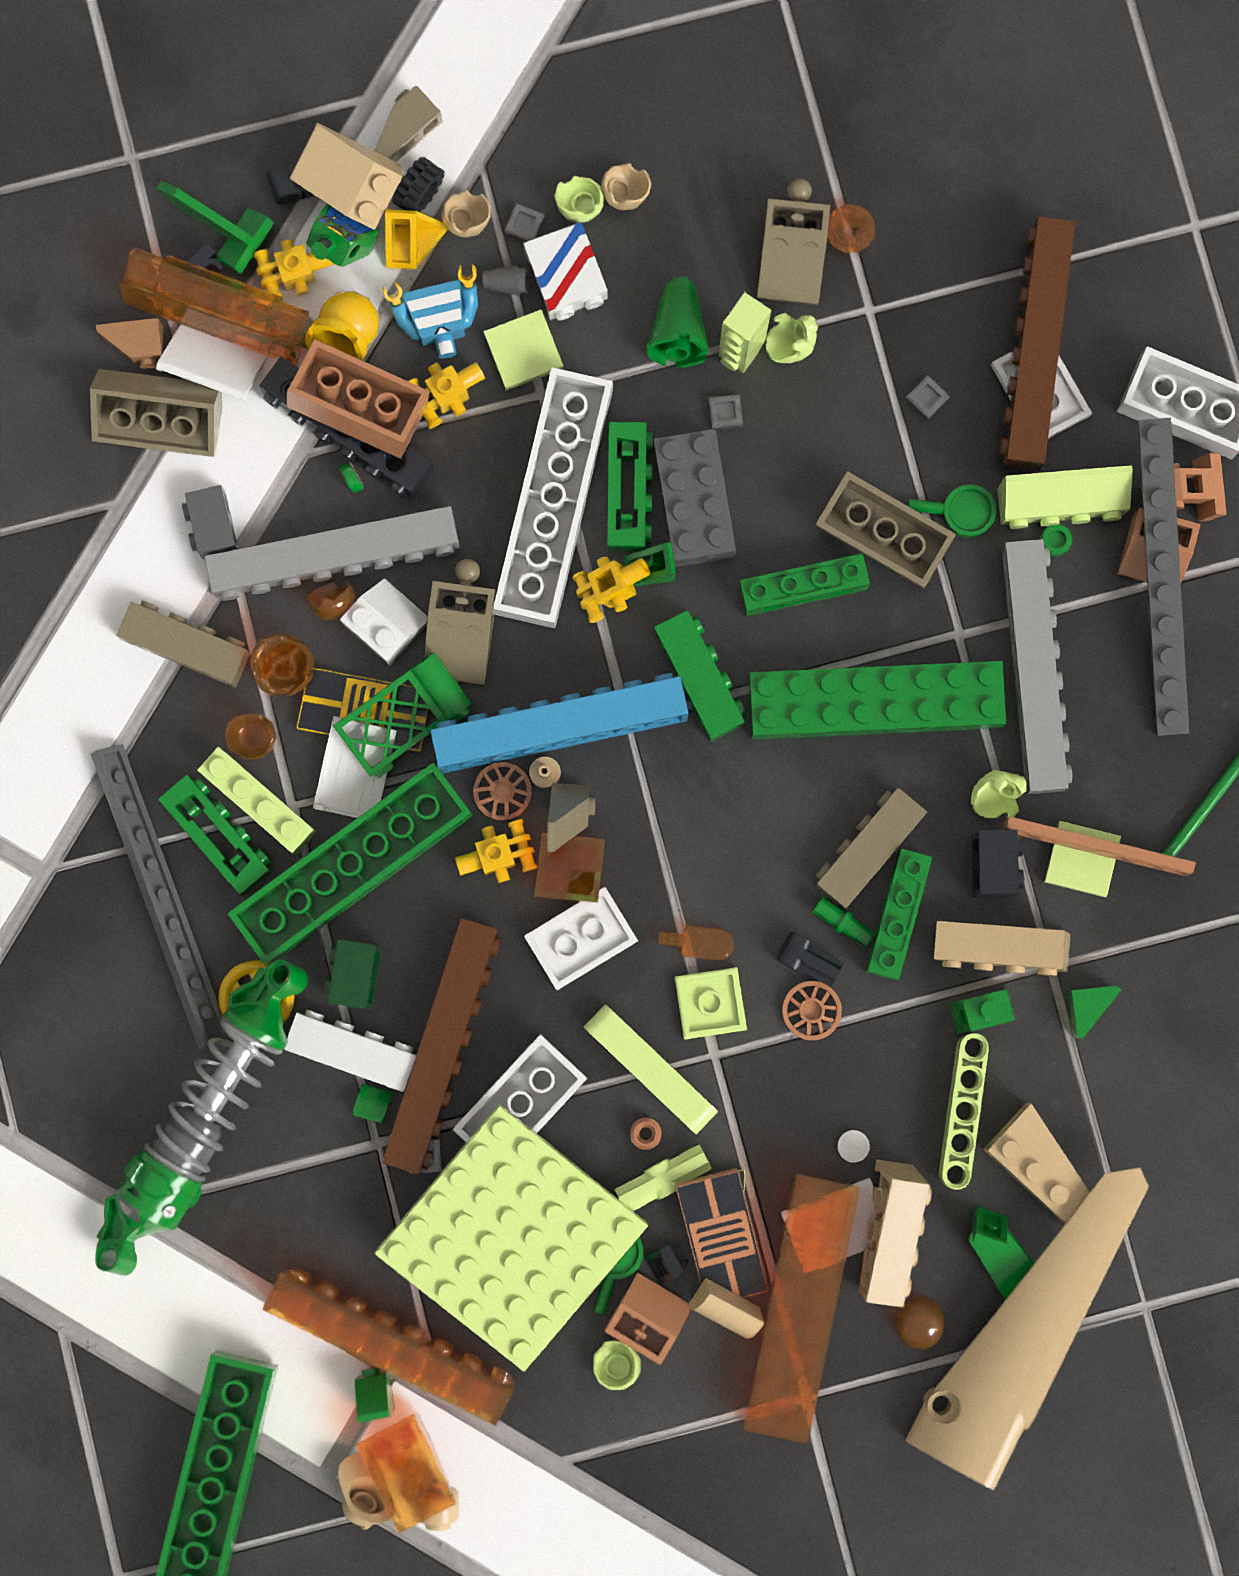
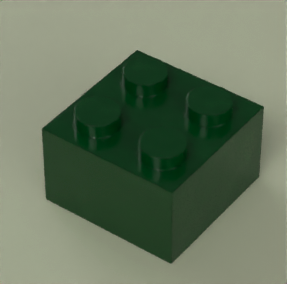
[324,940,382,1010]

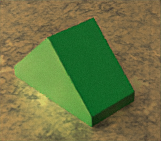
[623,542,676,587]
[1067,986,1121,1040]

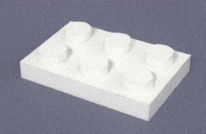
[991,352,1092,439]
[524,887,638,990]

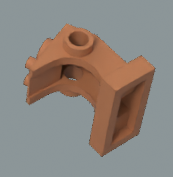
[1174,453,1227,521]

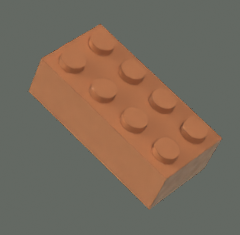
[286,339,430,459]

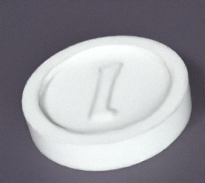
[837,1130,870,1162]

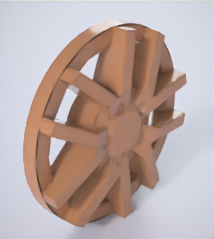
[473,762,532,821]
[782,981,842,1040]

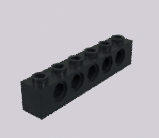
[259,356,435,498]

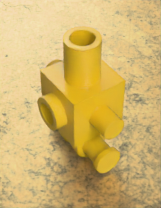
[253,239,334,302]
[408,362,485,429]
[573,557,650,623]
[455,819,538,883]

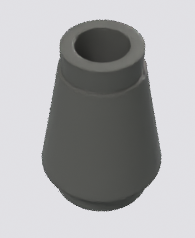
[483,264,530,296]

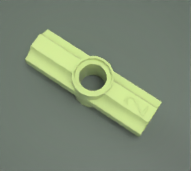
[615,1145,712,1211]

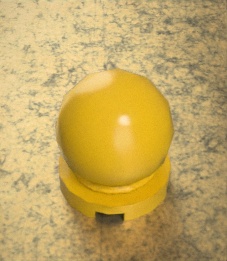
[305,291,380,361]

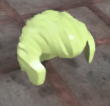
[766,313,818,363]
[971,770,1027,819]

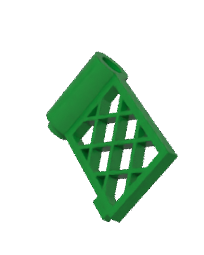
[333,652,472,778]

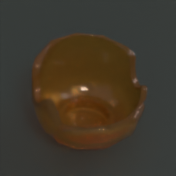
[305,581,357,621]
[225,712,277,760]
[896,1296,945,1350]

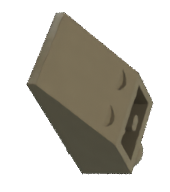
[757,178,830,305]
[424,559,497,685]

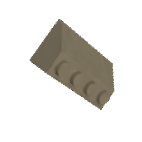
[90,369,222,457]
[815,471,956,589]

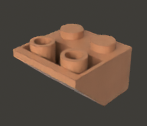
[1117,508,1201,583]
[605,1272,691,1365]

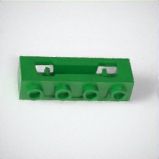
[607,422,653,551]
[739,553,870,617]
[158,775,272,896]
[865,849,932,981]

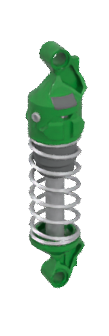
[95,959,308,1276]

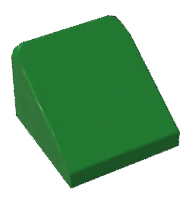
[352,1084,393,1124]

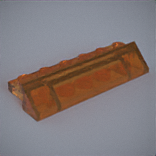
[120,248,309,366]

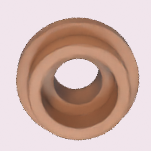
[630,1118,662,1150]

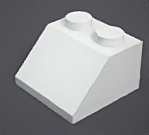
[340,578,428,666]

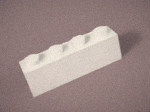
[284,1009,417,1092]

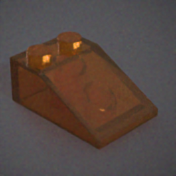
[355,1412,457,1534]

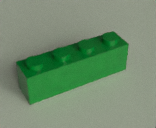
[654,610,747,742]

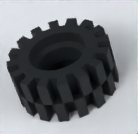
[392,156,445,213]

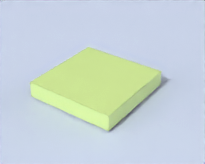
[484,310,564,390]
[1044,821,1121,898]
[675,967,747,1039]

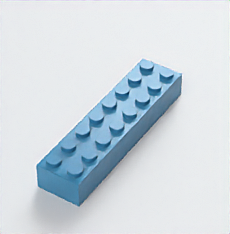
[431,673,688,774]

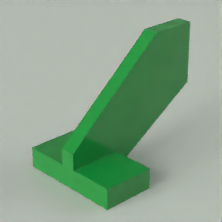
[156,181,274,274]
[969,1206,1035,1300]

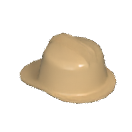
[337,1454,395,1530]

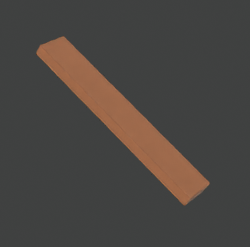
[1002,816,1196,876]

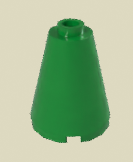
[647,277,709,368]

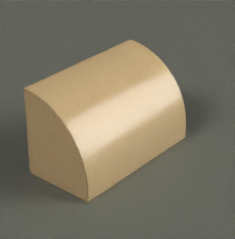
[689,1278,764,1339]

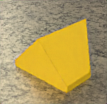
[385,209,448,270]

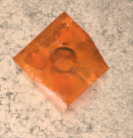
[535,832,605,903]

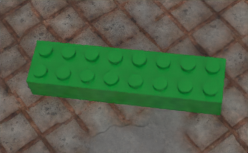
[748,661,1006,740]
[228,762,473,966]
[156,1350,278,1576]

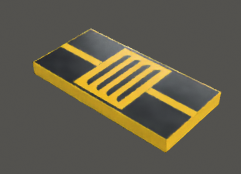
[297,667,429,752]

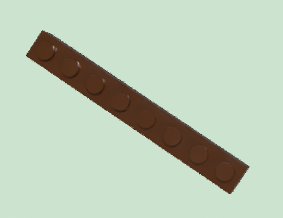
[999,217,1076,471]
[382,918,502,1175]

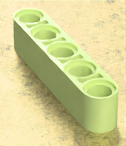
[584,1004,718,1135]
[939,1033,989,1190]

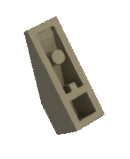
[374,85,443,162]
[547,783,596,852]

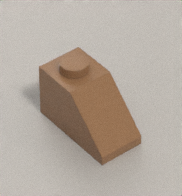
[96,318,165,369]

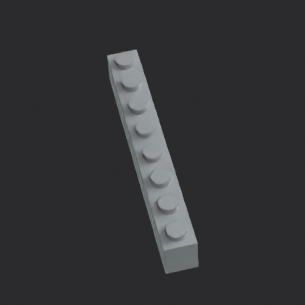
[205,506,460,601]
[1002,539,1072,794]

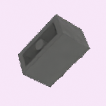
[182,485,238,559]

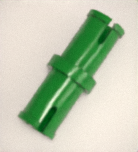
[811,896,875,948]

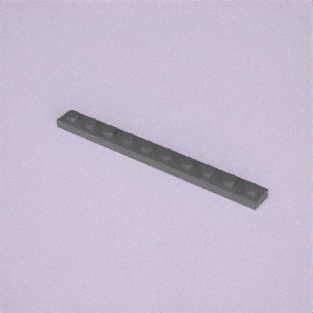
[1137,417,1189,736]
[91,744,231,1049]

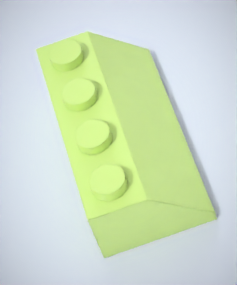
[997,465,1133,529]

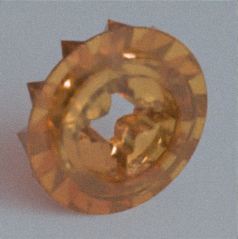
[827,204,875,254]

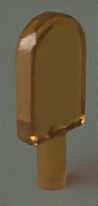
[658,925,734,960]

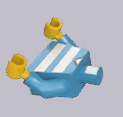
[382,264,478,359]

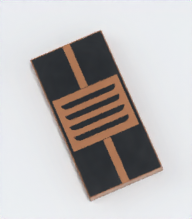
[675,1168,768,1298]

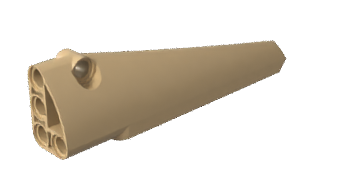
[905,1168,1149,1490]

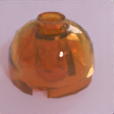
[250,632,314,697]

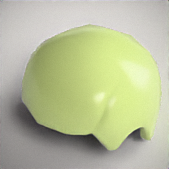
[554,176,604,223]
[593,1340,641,1390]

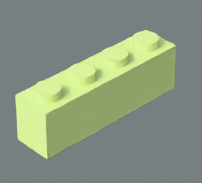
[718,293,771,373]
[197,747,317,856]

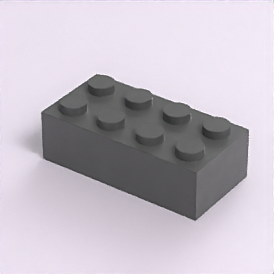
[653,429,736,567]

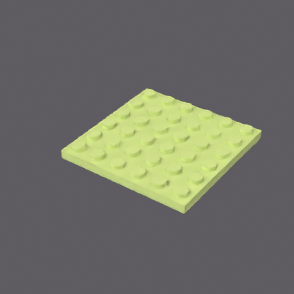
[375,1104,648,1371]

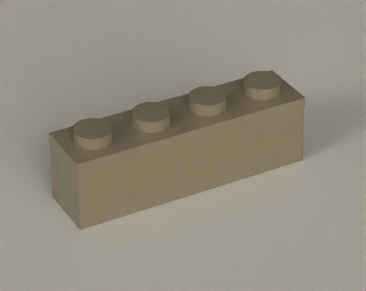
[116,600,250,688]
[815,788,927,910]

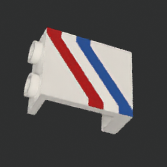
[523,222,608,320]

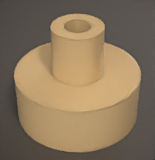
[529,756,561,789]

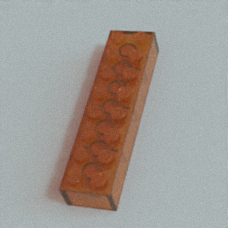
[743,1172,860,1444]
[262,1267,516,1426]

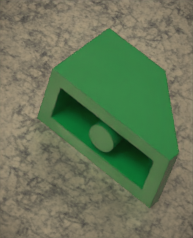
[354,1367,396,1423]

